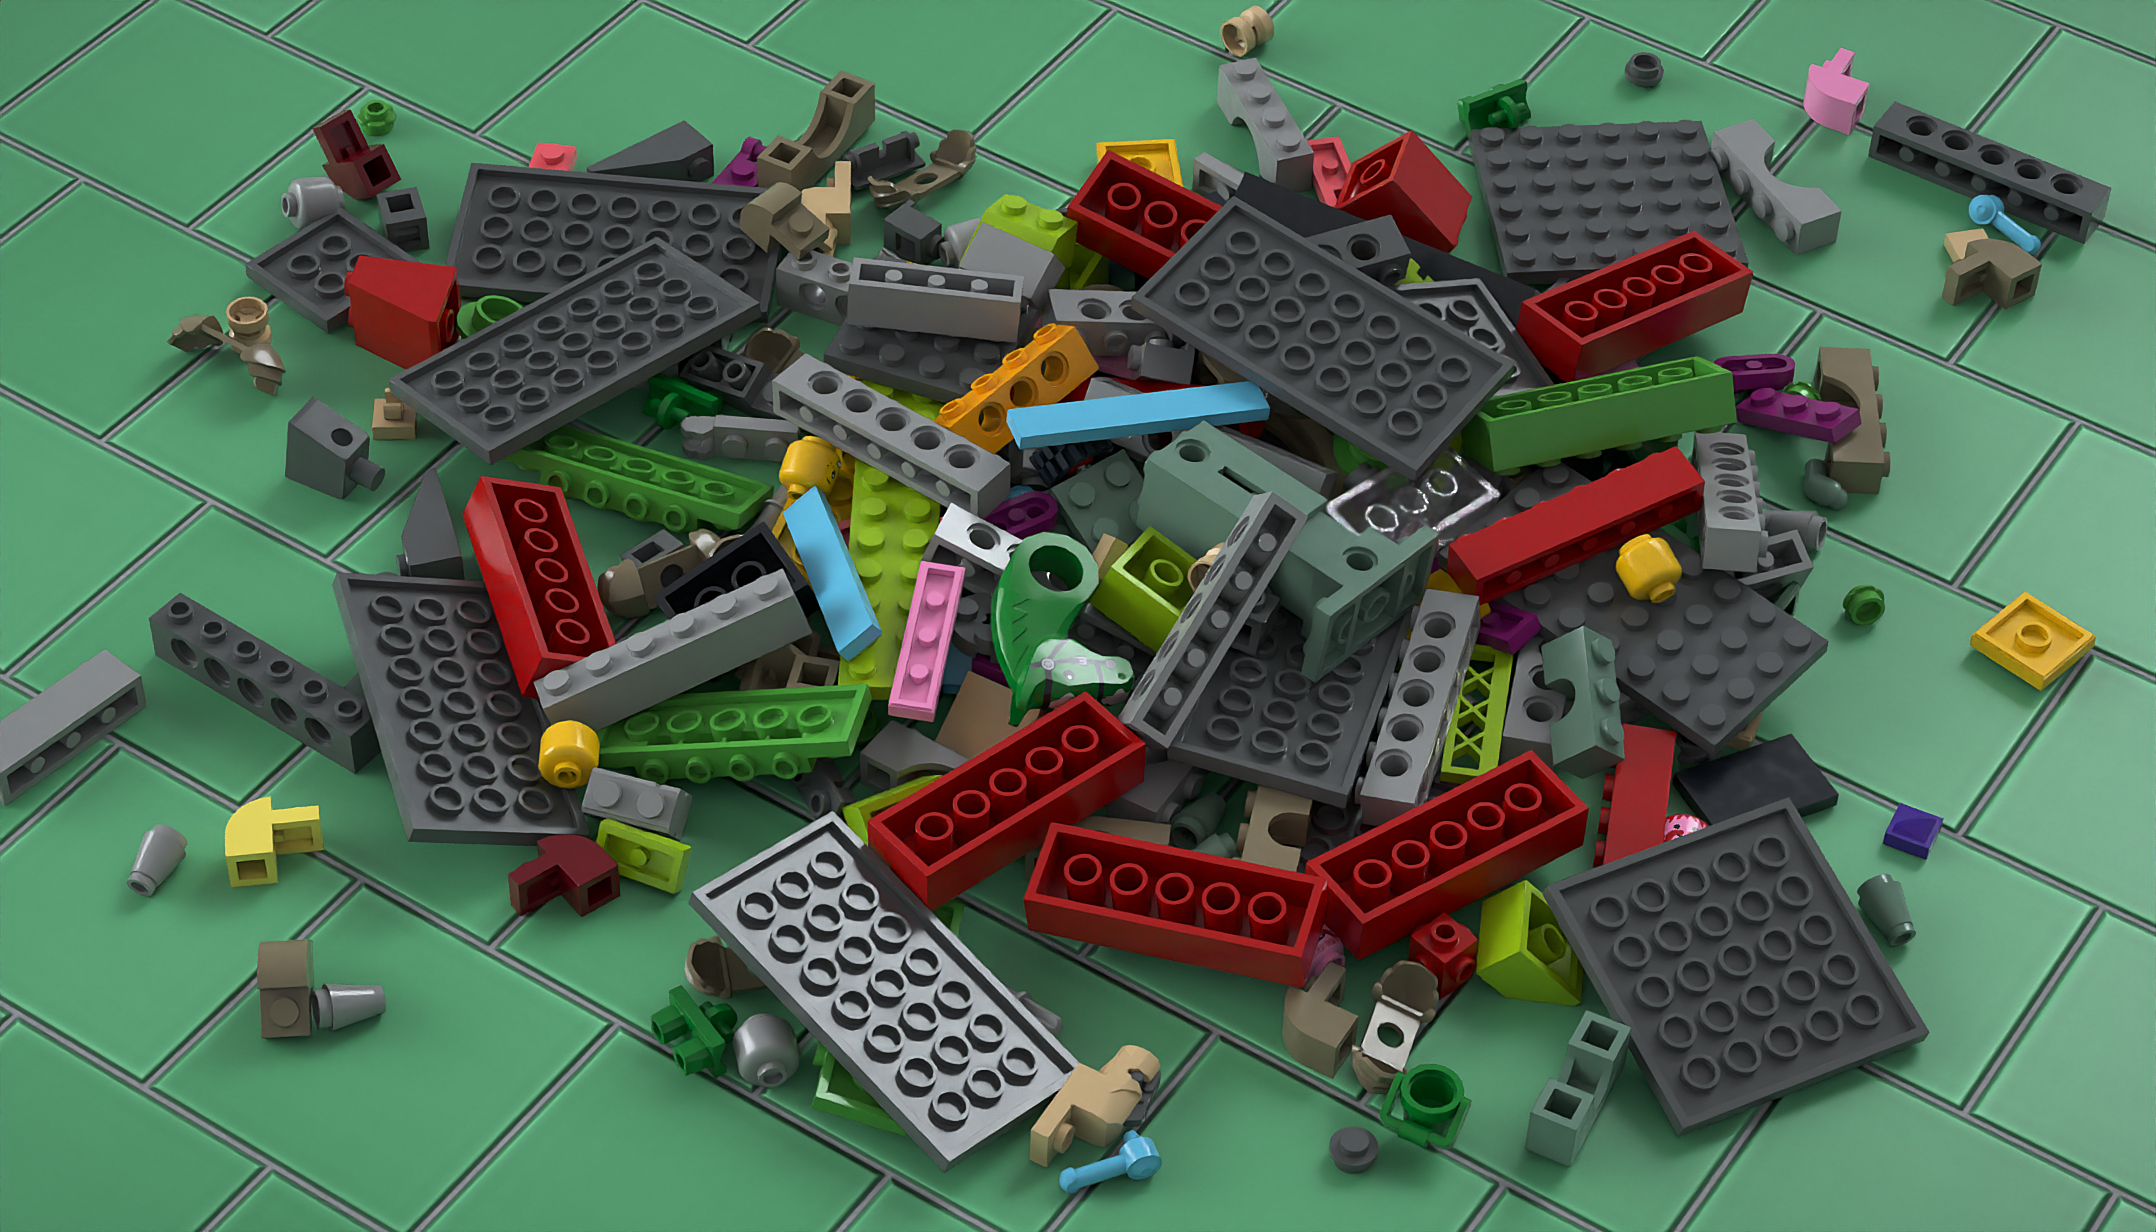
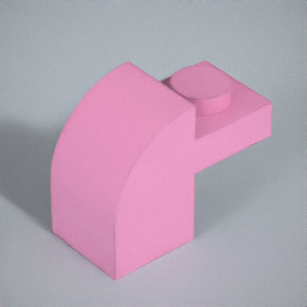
[1803,48,1870,135]

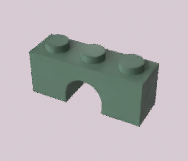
[1541,626,1625,779]
[1525,1010,1631,1167]

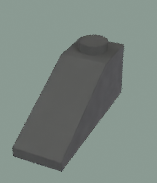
[587,120,714,182]
[396,468,465,580]

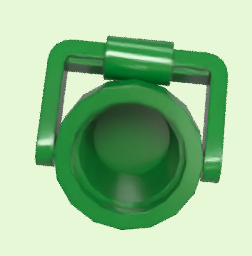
[1380,1064,1472,1150]

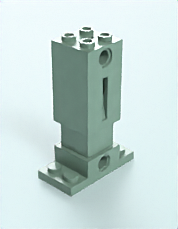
[1136,421,1440,683]

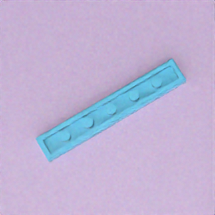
[1006,381,1270,449]
[782,485,882,661]

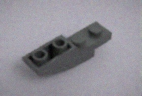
[679,345,810,433]

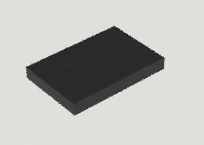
[1672,733,1839,826]

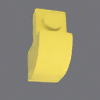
[225,796,324,888]

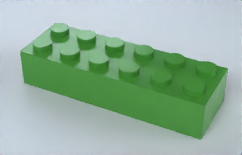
[1461,356,1737,476]

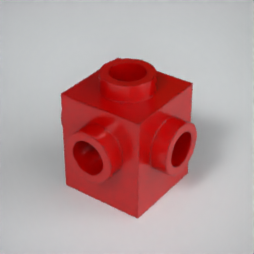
[1408,912,1478,1000]

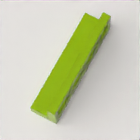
[1440,644,1513,784]

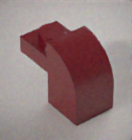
[312,109,401,199]
[508,834,621,917]

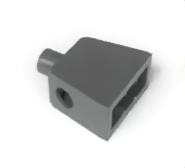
[285,397,385,499]

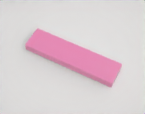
[888,561,966,722]

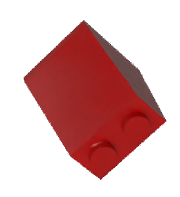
[1335,130,1472,254]
[344,255,461,370]

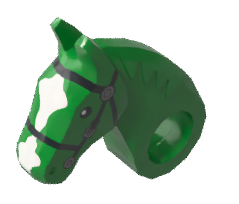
[991,532,1135,727]

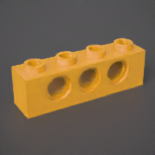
[933,323,1100,454]

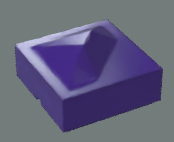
[1883,803,1944,859]

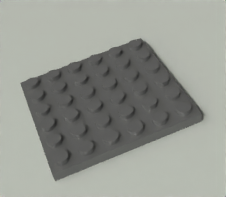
[1468,120,1749,285]
[1542,797,1930,1137]

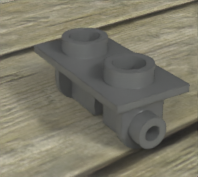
[842,131,926,191]
[792,757,857,826]

